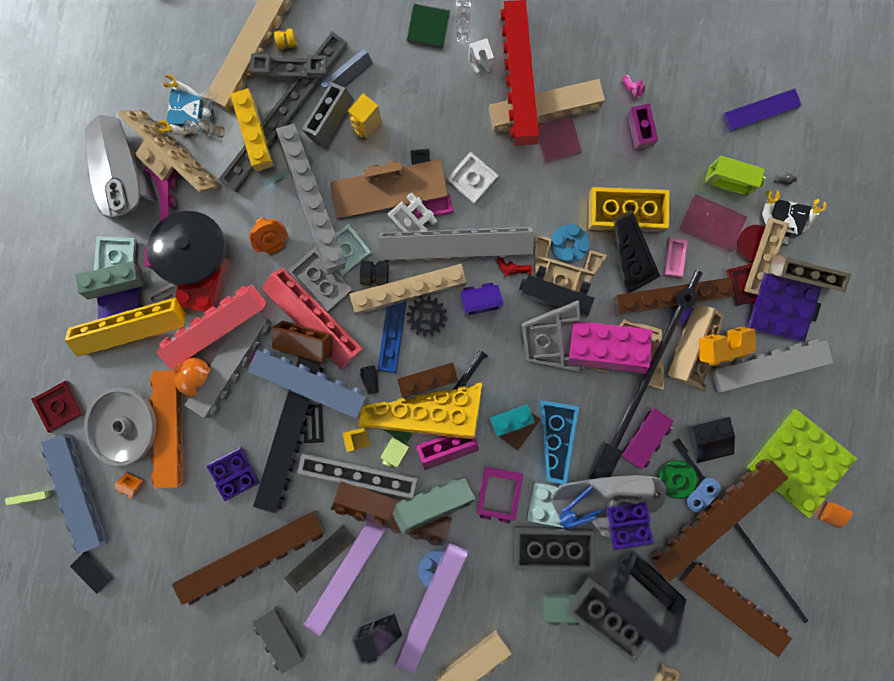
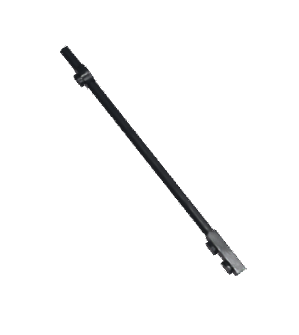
[588,270,702,479]

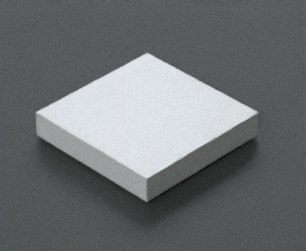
[446,152,499,205]

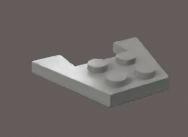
[522,300,585,373]

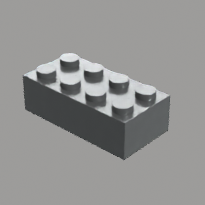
[514,527,595,572]
[566,577,649,663]

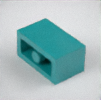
[490,404,535,436]

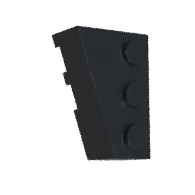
[352,613,402,665]

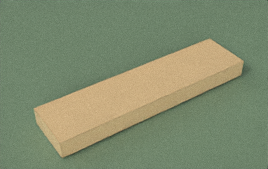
[744,218,789,295]

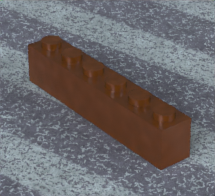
[613,277,734,316]
[331,481,452,546]
[679,562,792,658]

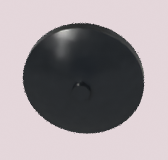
[147,211,226,286]

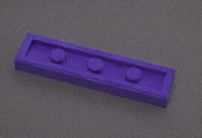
[723,89,802,132]

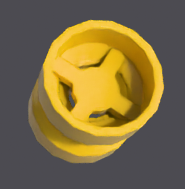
[274,28,297,51]

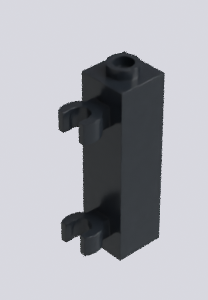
[519,265,595,318]

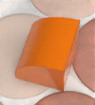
[819,502,854,528]

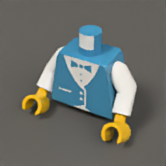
[157,74,214,136]

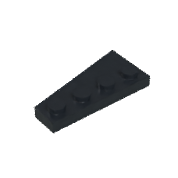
[613,210,660,293]

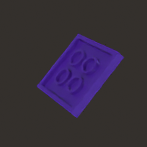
[747,272,822,342]

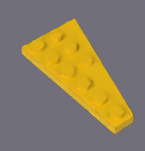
[358,383,483,439]

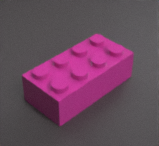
[568,321,652,374]

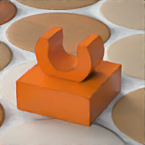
[115,473,143,499]

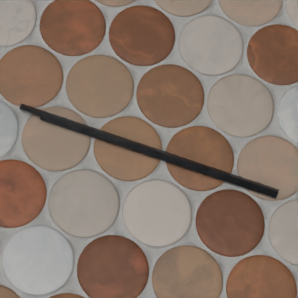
[673,439,808,623]

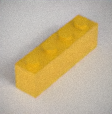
[230,88,274,172]

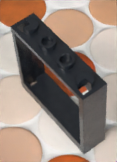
[607,551,687,655]

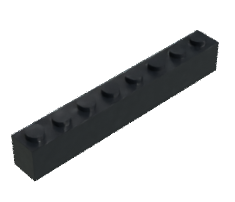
[253,357,325,513]

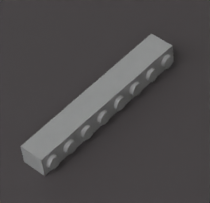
[276,124,346,275]
[379,227,533,262]

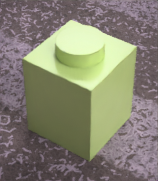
[380,437,410,468]

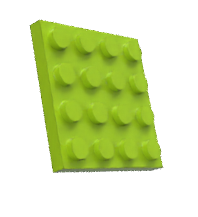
[747,409,857,518]

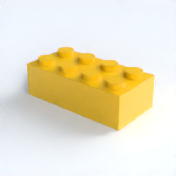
[588,187,670,232]

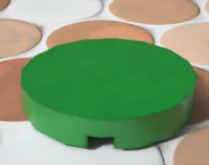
[658,460,698,499]

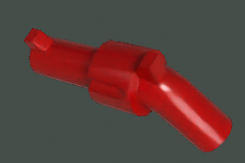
[495,257,532,277]

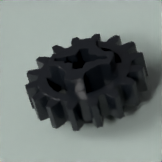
[406,296,448,338]

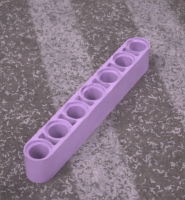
[303,521,386,637]
[394,543,467,673]

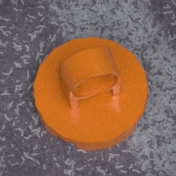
[249,217,288,254]

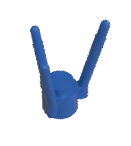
[559,486,603,530]

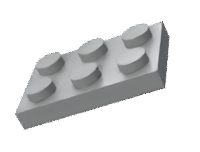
[287,247,353,313]

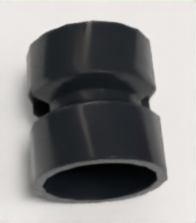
[360,260,389,286]

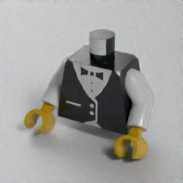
[762,190,827,246]

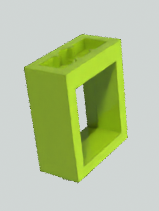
[705,155,766,196]

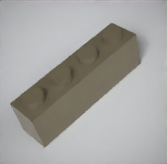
[767,254,851,292]

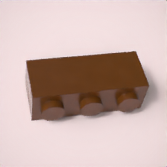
[271,320,332,363]
[397,362,458,398]

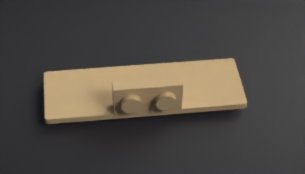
[118,110,221,192]

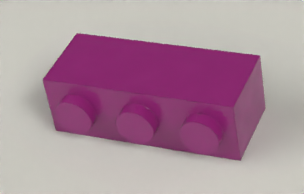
[621,408,674,469]

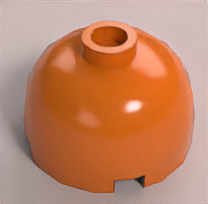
[173,358,211,398]

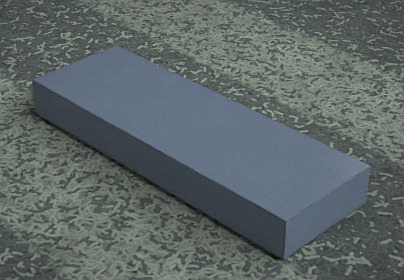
[321,48,373,91]

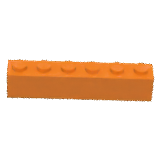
[150,370,183,488]

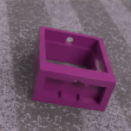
[476,466,524,523]

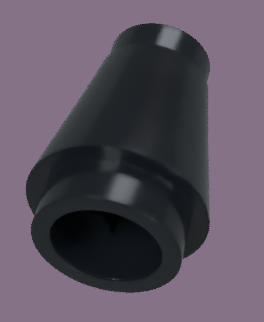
[359,365,379,395]

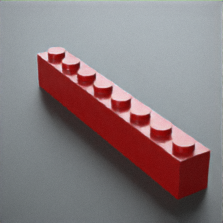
[500,0,539,146]

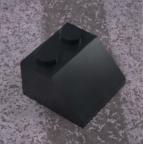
[687,417,735,463]

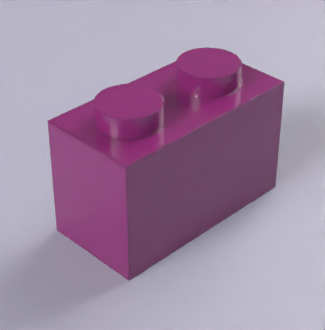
[627,104,658,150]

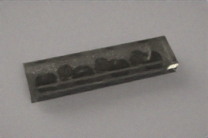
[284,524,356,593]

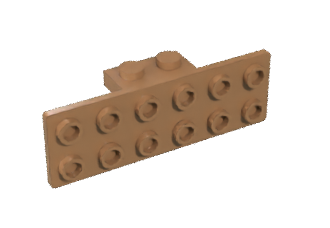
[330,160,447,219]

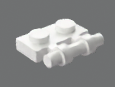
[388,192,437,232]

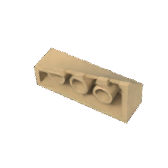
[668,304,723,392]

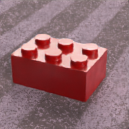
[175,258,229,313]

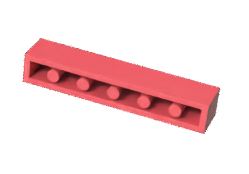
[262,267,363,370]
[156,284,266,370]

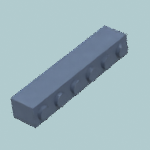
[247,349,367,419]
[41,434,107,554]

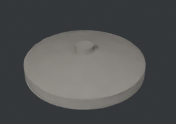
[84,388,157,466]

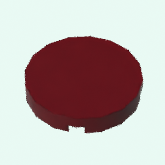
[737,225,765,262]

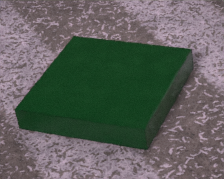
[407,4,450,48]

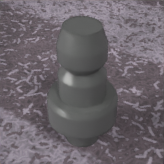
[774,173,797,184]

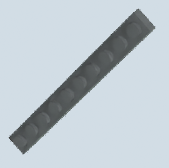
[219,31,348,192]

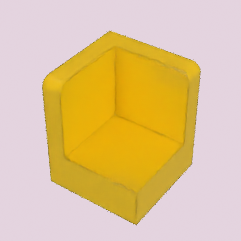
[342,427,371,452]

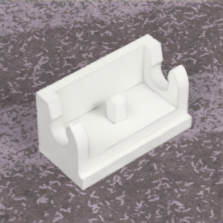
[468,38,494,74]

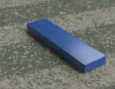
[378,301,407,374]

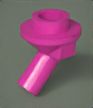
[622,75,645,99]

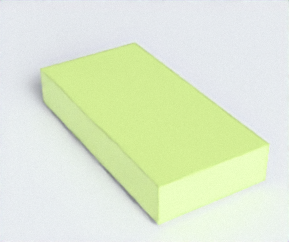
[5,490,53,506]

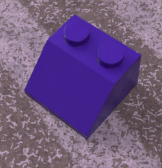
[460,283,504,316]

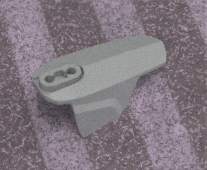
[85,115,158,218]
[551,475,666,538]

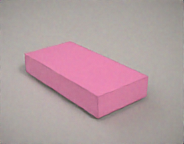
[663,237,688,278]

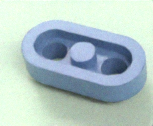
[687,478,720,512]

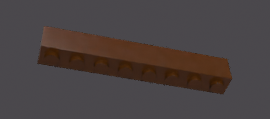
[650,459,788,582]
[172,510,326,606]

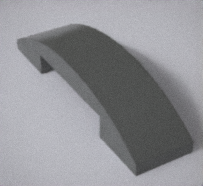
[250,54,327,79]

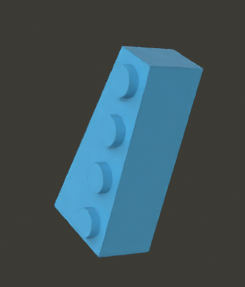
[540,400,579,484]

